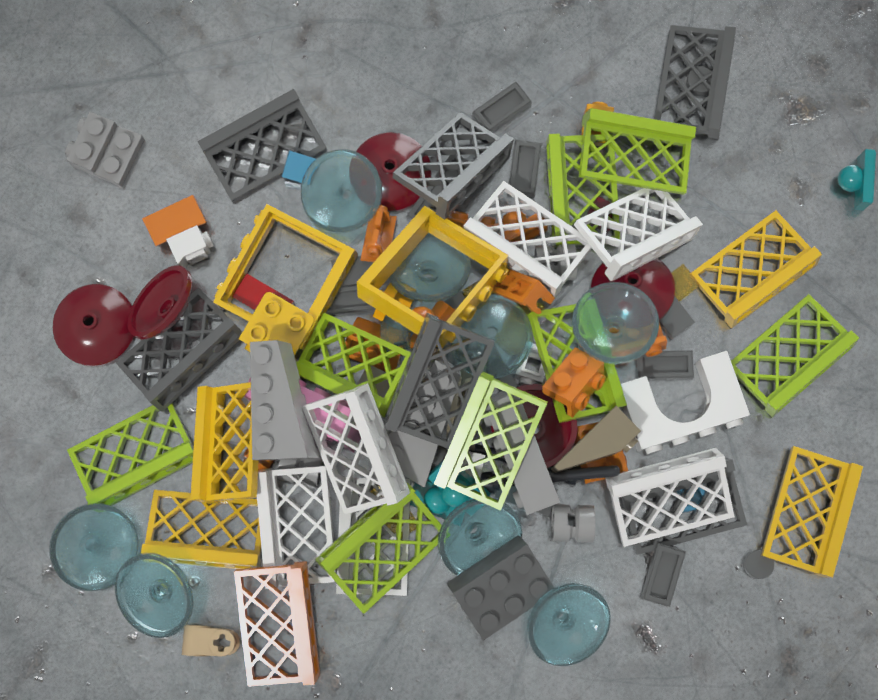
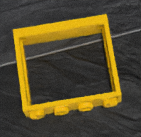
[213,204,358,351]
[357,206,509,348]

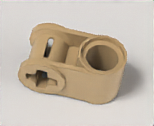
[181,625,241,657]

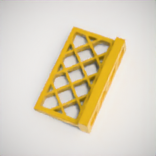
[689,210,822,329]
[190,382,259,504]
[761,446,863,578]
[141,490,262,569]

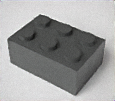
[446,535,556,641]

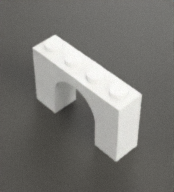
[621,351,750,455]

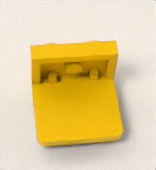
[239,292,315,362]

